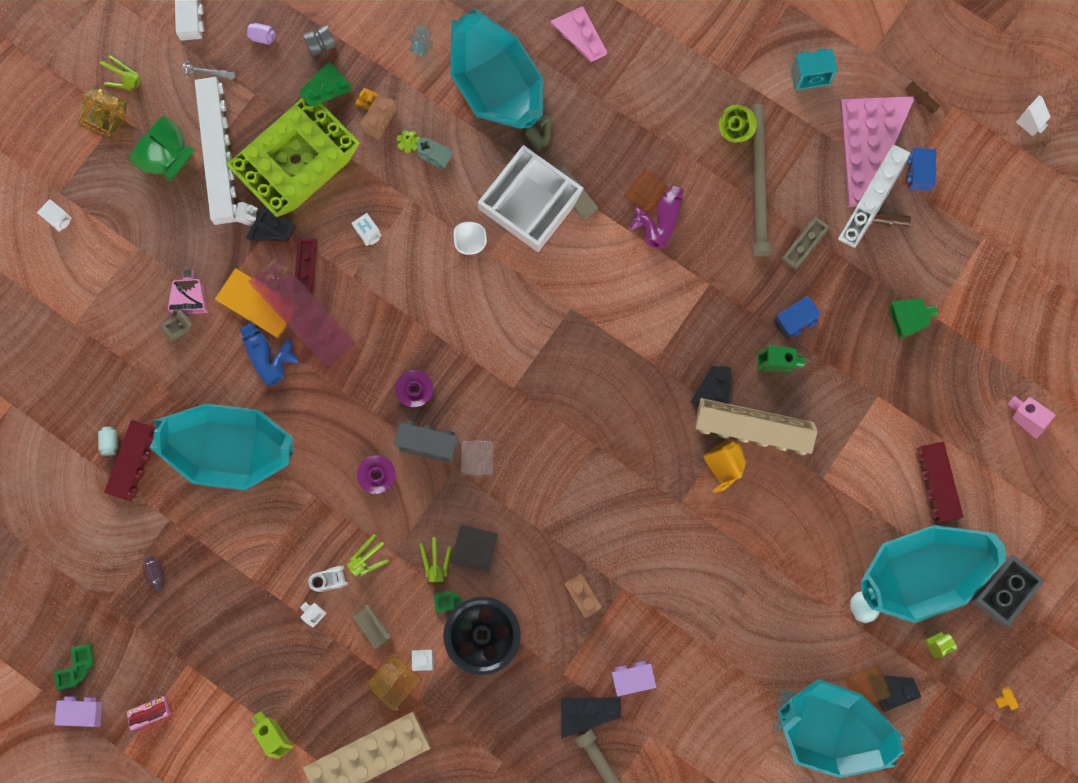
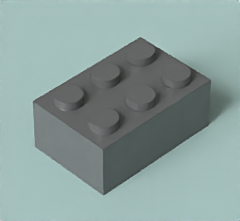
[394,421,460,464]
[970,555,1045,628]

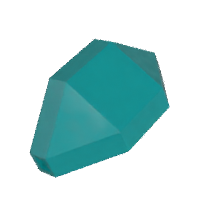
[450,8,543,128]
[150,403,294,490]
[860,525,1006,623]
[778,679,905,778]

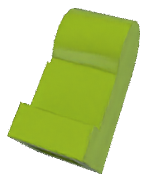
[925,632,957,658]

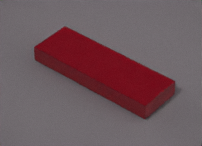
[293,238,317,295]

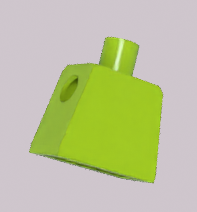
[252,712,294,759]

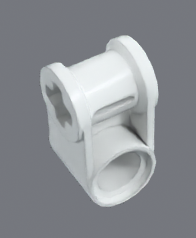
[308,566,348,592]

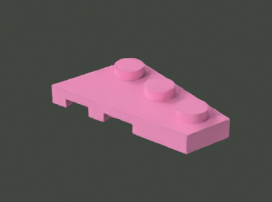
[550,6,607,62]

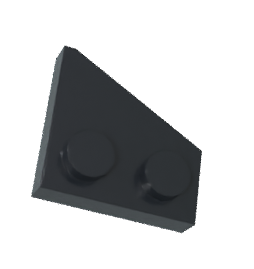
[246,207,297,242]
[691,366,731,404]
[868,674,921,712]

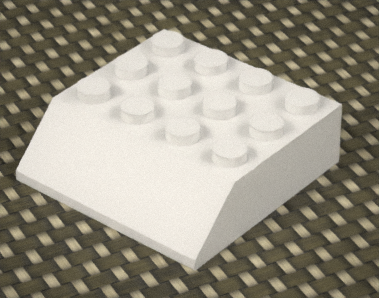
[478,145,583,252]

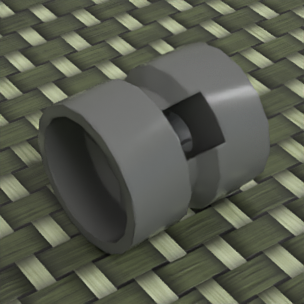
[303,25,336,57]

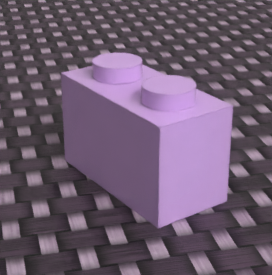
[611,661,656,696]
[54,697,103,727]

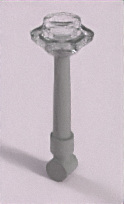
[181,60,236,79]

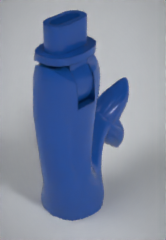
[240,323,299,386]

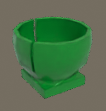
[127,115,195,183]

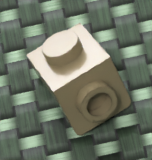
[159,310,191,342]

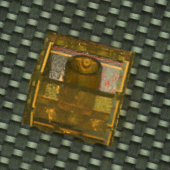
[78,86,127,141]

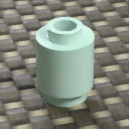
[98,427,119,456]

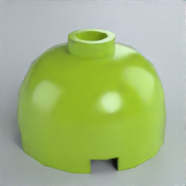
[719,104,757,143]

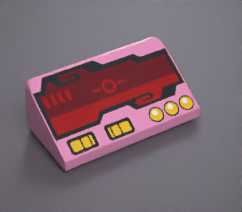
[127,696,171,730]

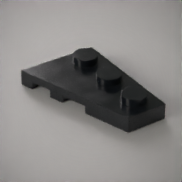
[561,697,621,739]

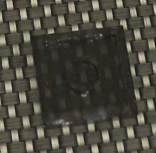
[451,524,498,572]

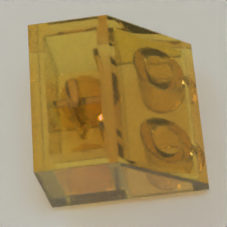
[366,654,422,711]

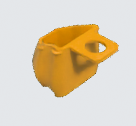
[703,440,746,493]

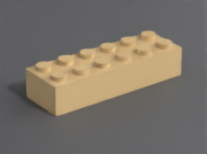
[696,398,818,455]
[303,711,432,783]

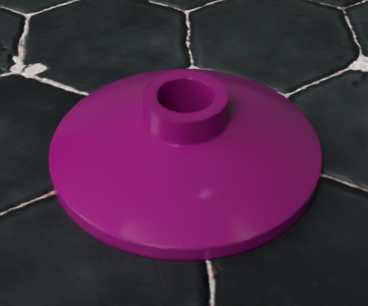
[395,370,433,408]
[357,455,396,494]

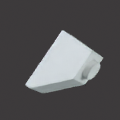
[1016,95,1051,136]

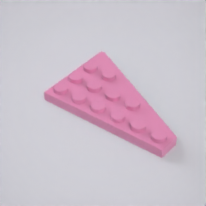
[840,97,914,207]

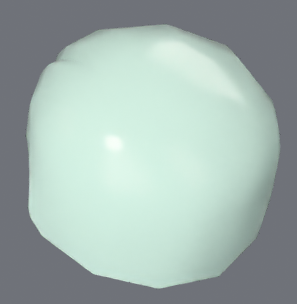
[850,591,880,623]

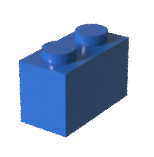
[906,148,936,191]
[774,296,821,339]

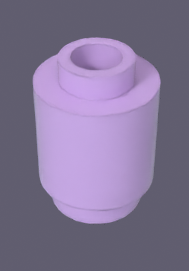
[247,23,276,45]

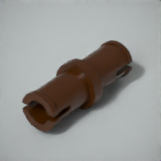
[905,81,941,114]
[871,212,911,228]

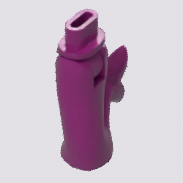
[630,186,684,249]

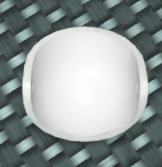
[454,222,487,255]

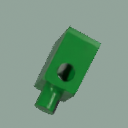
[888,299,938,340]
[757,345,805,373]

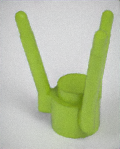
[100,55,141,91]
[347,534,389,576]
[420,537,451,582]

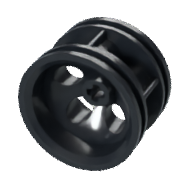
[443,597,521,675]

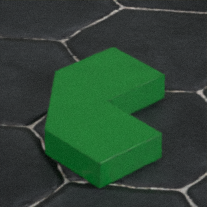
[434,591,472,631]
[54,644,95,691]

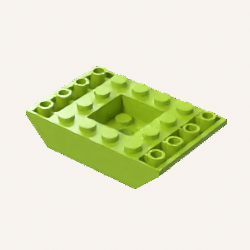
[226,98,360,217]

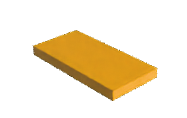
[215,268,299,339]

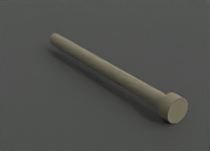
[752,104,772,257]
[575,729,620,783]

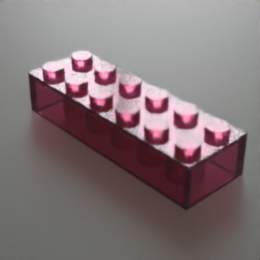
[248,257,355,369]

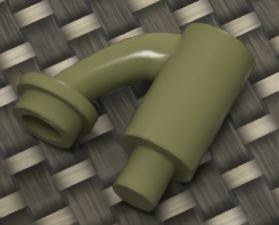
[524,115,552,153]

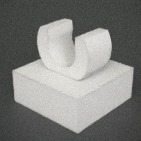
[235,202,258,226]
[300,602,326,627]

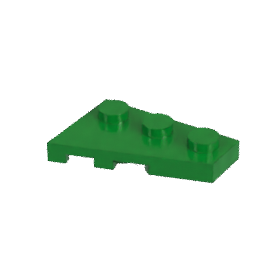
[299,61,352,107]

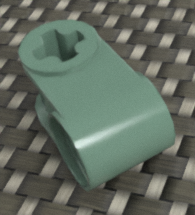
[417,138,453,170]

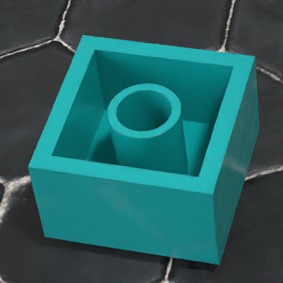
[791,48,838,91]

